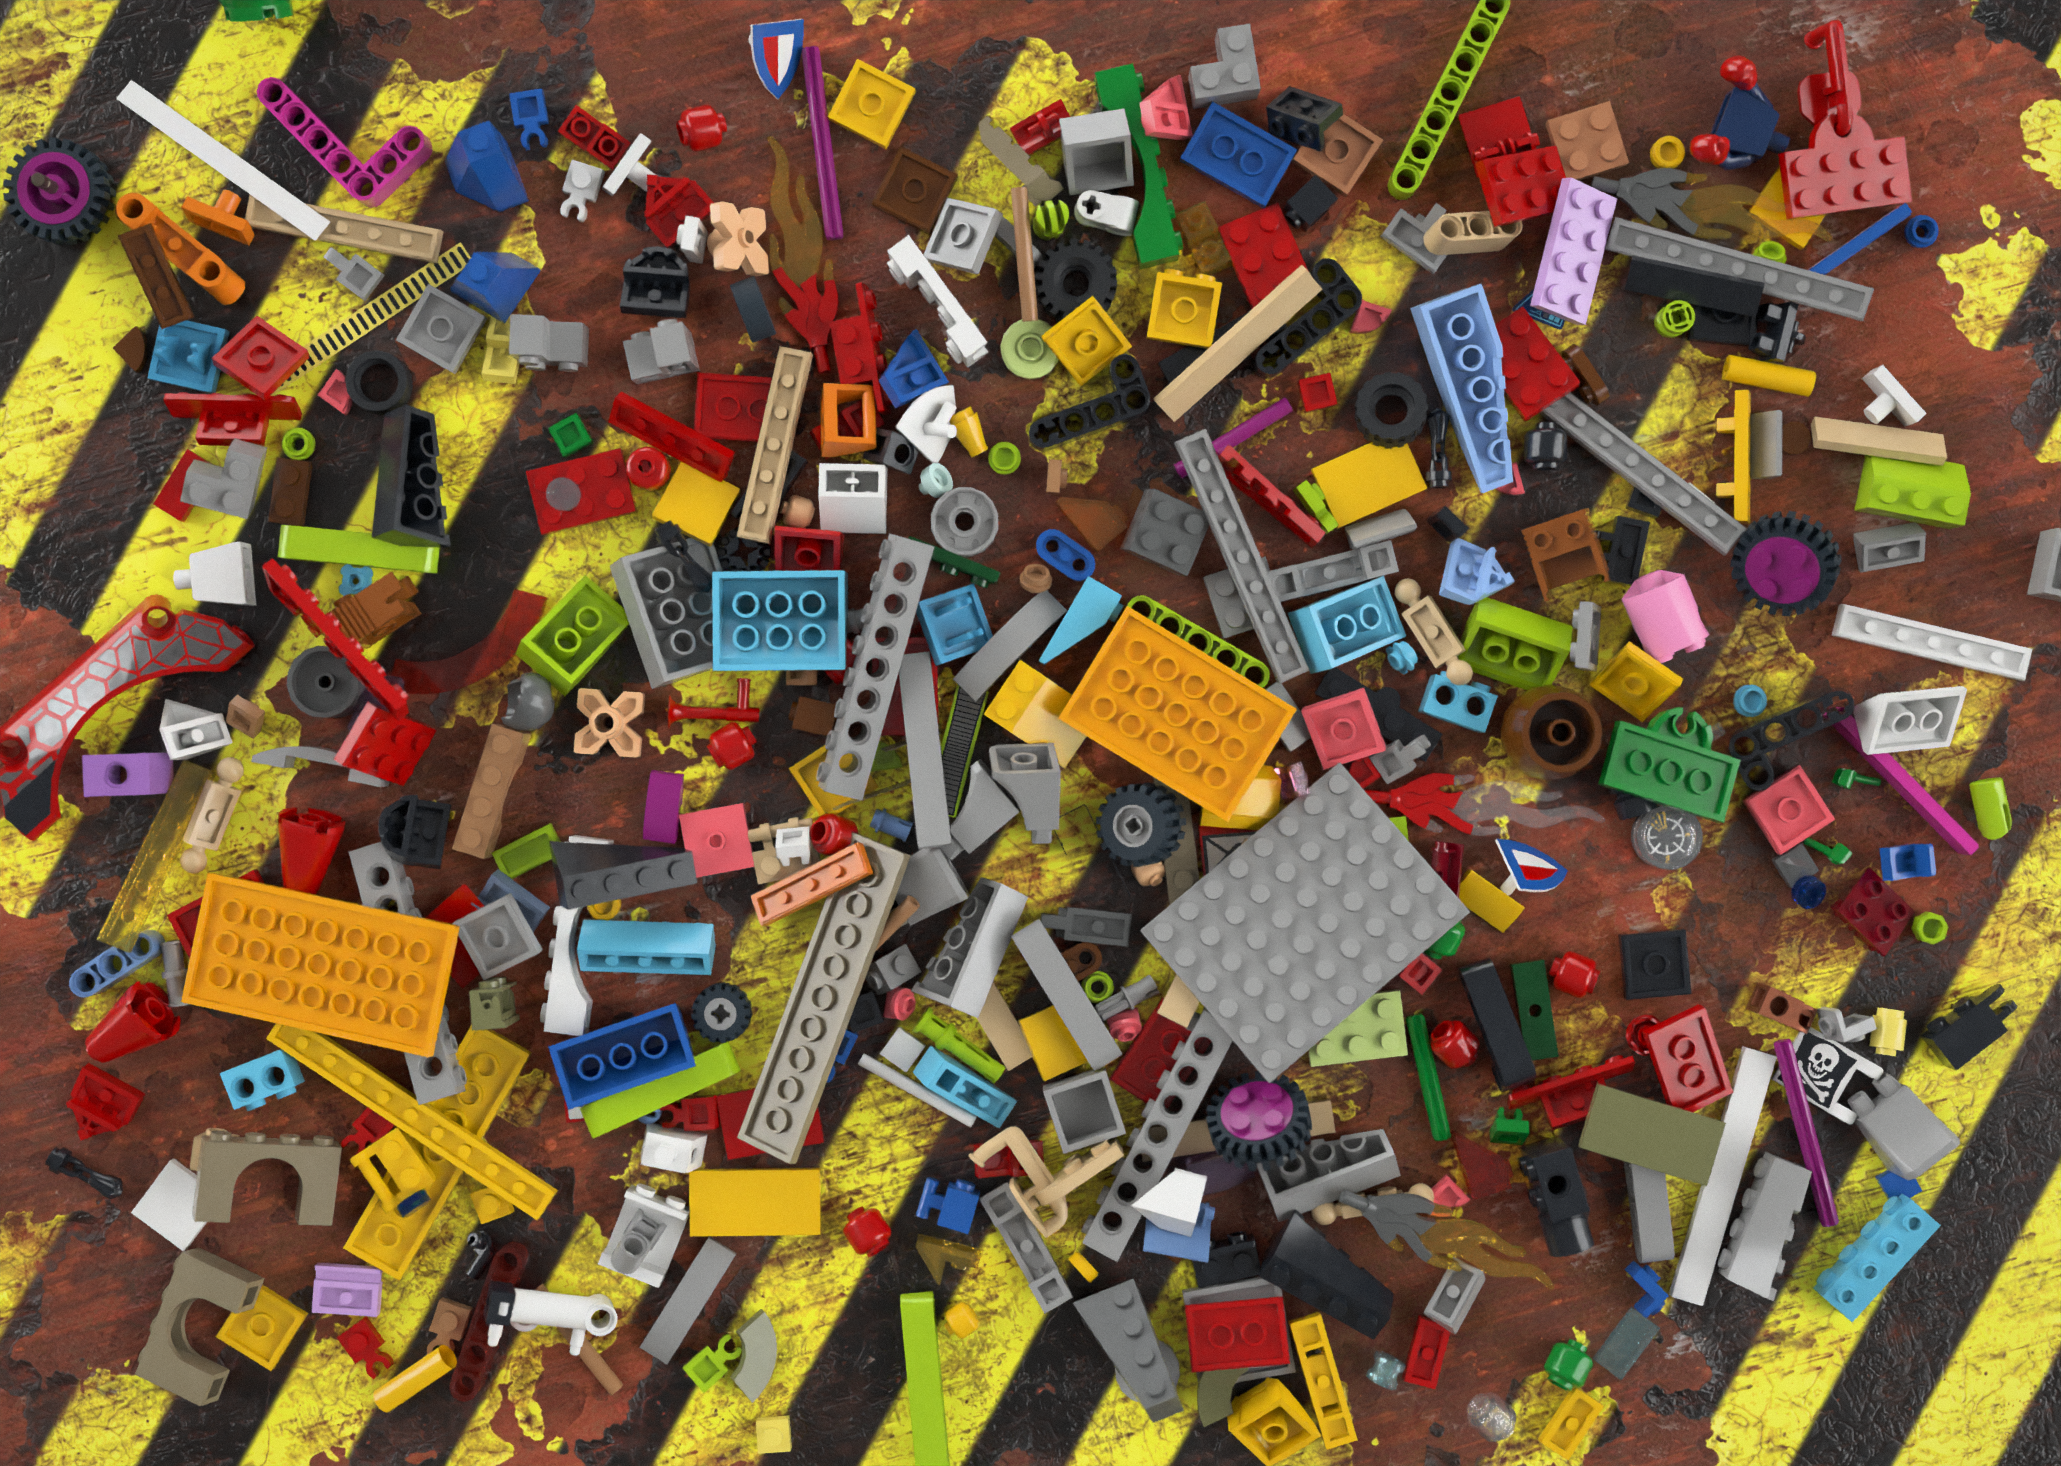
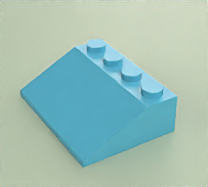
[712,570,848,671]

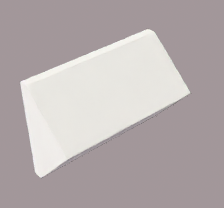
[1853,686,1967,755]

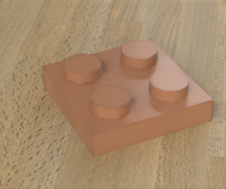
[1545,101,1629,181]
[1292,114,1383,197]

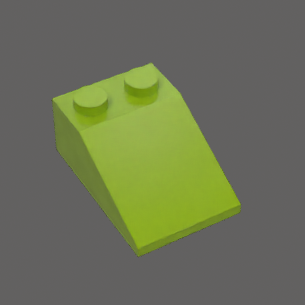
[515,575,630,696]

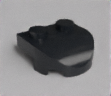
[620,246,691,318]
[378,795,451,869]

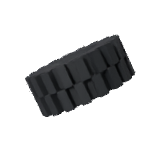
[1035,239,1117,322]

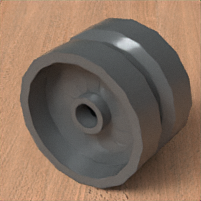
[287,646,370,718]

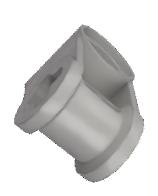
[611,1208,667,1274]

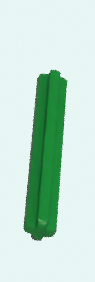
[1406,1013,1451,1141]

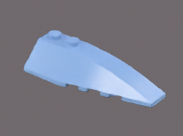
[1410,284,1513,493]

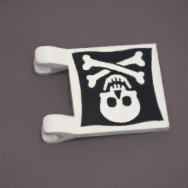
[1771,1027,1883,1125]

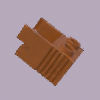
[1521,508,1611,602]
[329,571,421,649]

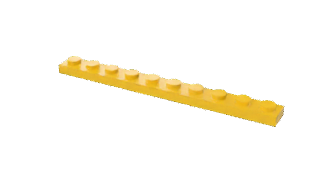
[266,1023,558,1220]

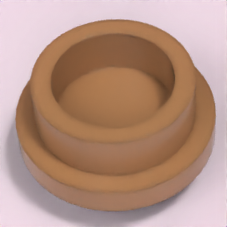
[1019,564,1052,593]

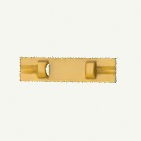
[1716,390,1751,524]
[1288,1312,1358,1450]

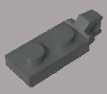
[1040,906,1132,947]

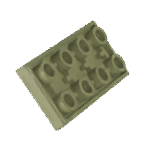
[1578,1083,1726,1186]

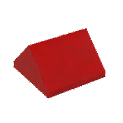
[774,526,845,571]

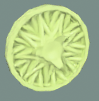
[1000,319,1059,379]

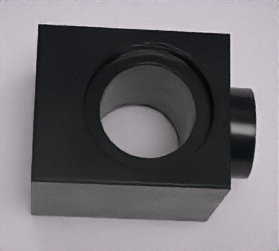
[1284,175,1338,232]
[862,428,919,475]

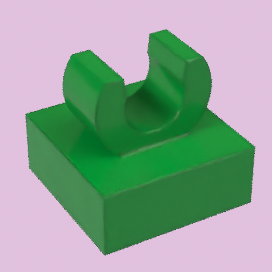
[1490,1107,1529,1145]

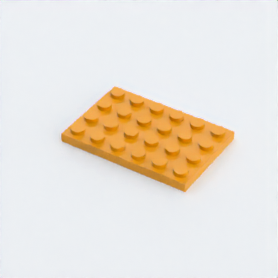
[1058,606,1297,822]

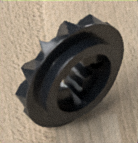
[718,527,770,571]

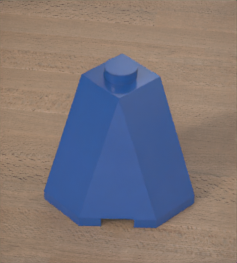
[445,121,529,212]
[450,252,540,324]

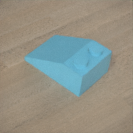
[1288,576,1406,674]

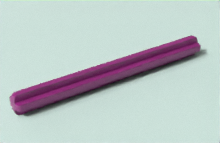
[802,46,844,240]
[1773,1039,1839,1227]

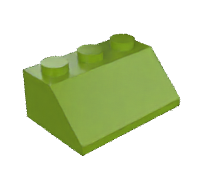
[1854,455,1971,529]
[1457,597,1573,690]

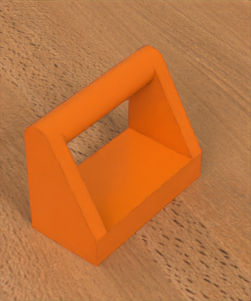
[820,383,877,457]

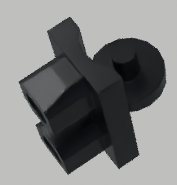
[1748,301,1806,362]

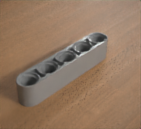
[1011,919,1123,1071]
[1624,1161,1675,1263]

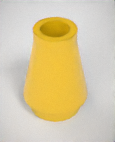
[949,406,988,457]

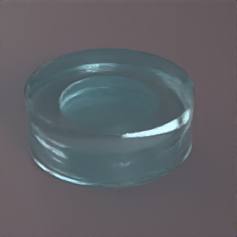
[546,477,581,511]

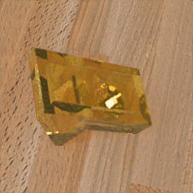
[916,1234,981,1286]

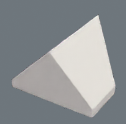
[159,699,232,760]
[1131,1168,1207,1237]

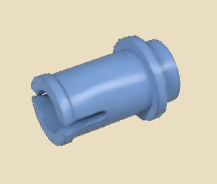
[869,808,913,842]

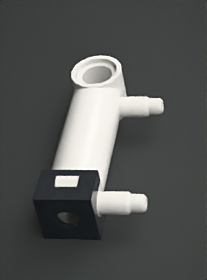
[483,1281,617,1355]

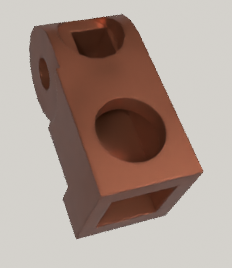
[1746,982,1818,1034]

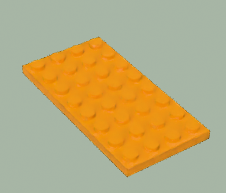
[181,873,460,1057]

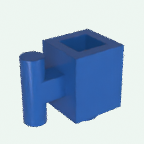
[916,1177,980,1234]

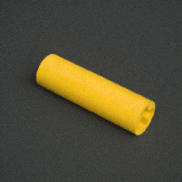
[1722,354,1816,397]
[373,1345,457,1413]

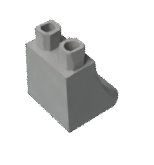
[989,743,1060,844]
[940,759,1020,860]
[889,847,970,926]
[1847,1072,1960,1180]

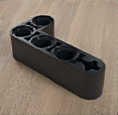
[1253,258,1362,379]
[1029,354,1151,452]
[1729,687,1855,791]
[1458,957,1536,1092]

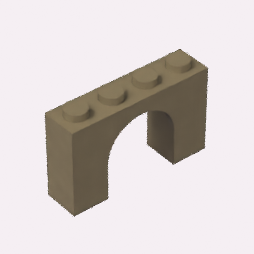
[192,1131,342,1226]
[135,1248,265,1406]

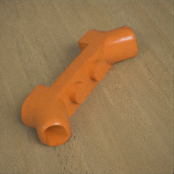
[115,192,245,305]

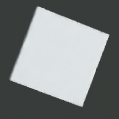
[131,1159,207,1251]

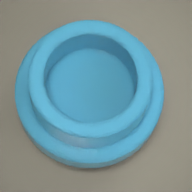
[1733,685,1767,717]

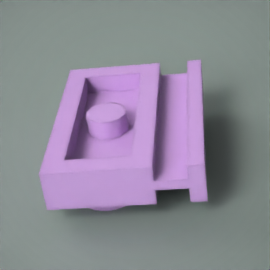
[312,1262,383,1317]

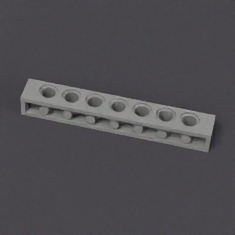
[816,533,934,801]
[348,842,467,1105]
[1081,1007,1232,1262]

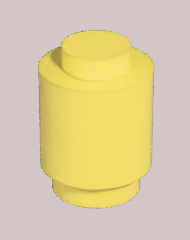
[1869,1008,1907,1056]

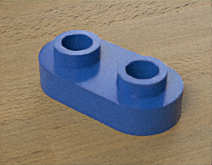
[1036,529,1095,581]

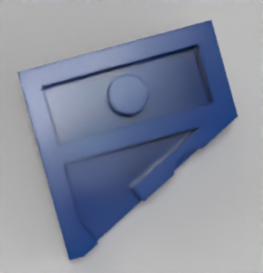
[879,329,949,409]

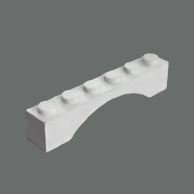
[540,835,614,1036]

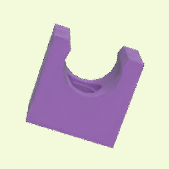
[82,753,174,797]

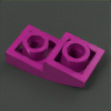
[643,770,684,844]

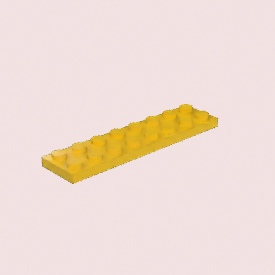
[343,1025,532,1281]

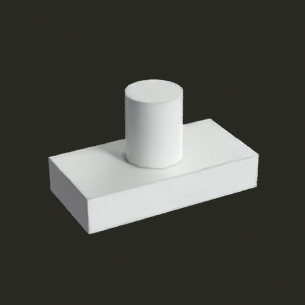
[602,133,656,197]
[1862,365,1926,426]

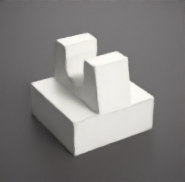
[775,826,811,866]

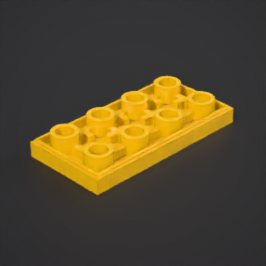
[689,1168,821,1237]

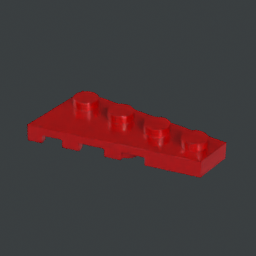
[1218,444,1326,548]

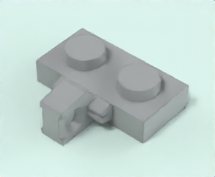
[1380,203,1447,274]

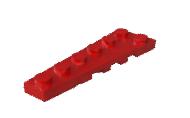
[262,558,409,721]

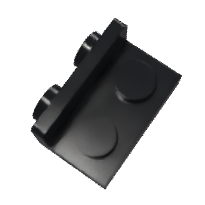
[1266,86,1343,152]
[1192,1231,1261,1288]

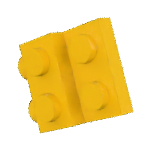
[1146,269,1222,349]

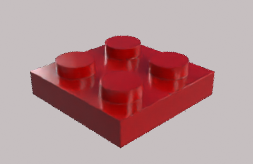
[212,316,309,400]

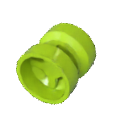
[1654,300,1695,338]

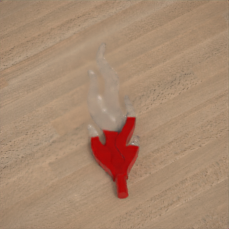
[1364,773,1605,836]

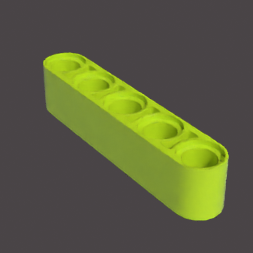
[278,525,440,574]
[1127,595,1270,688]
[579,1041,741,1139]

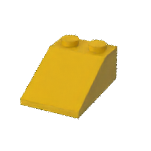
[984,660,1087,768]

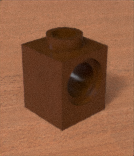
[789,696,837,736]

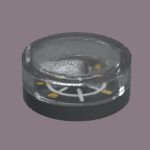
[1631,804,1703,870]

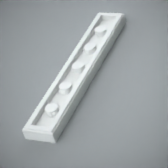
[1832,604,2032,681]

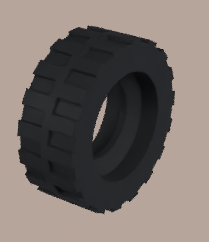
[1355,372,1428,449]

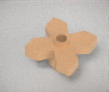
[707,201,769,276]
[574,688,645,757]

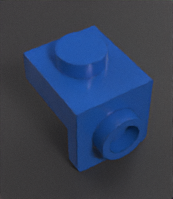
[1879,843,1936,881]
[1624,1260,1669,1318]

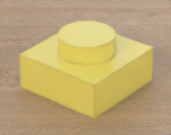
[756,1415,792,1454]

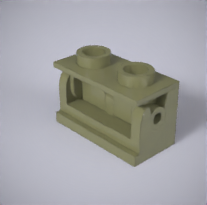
[469,977,520,1031]

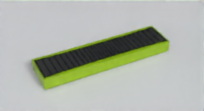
[941,684,989,818]

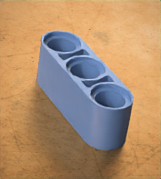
[69,930,165,997]

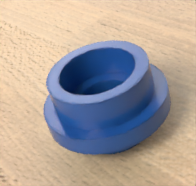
[1904,215,1938,248]

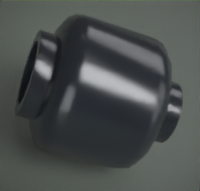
[1524,422,1567,471]

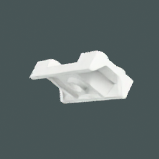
[887,235,988,368]

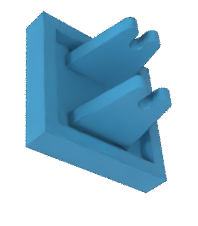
[147,320,230,394]
[916,584,993,666]

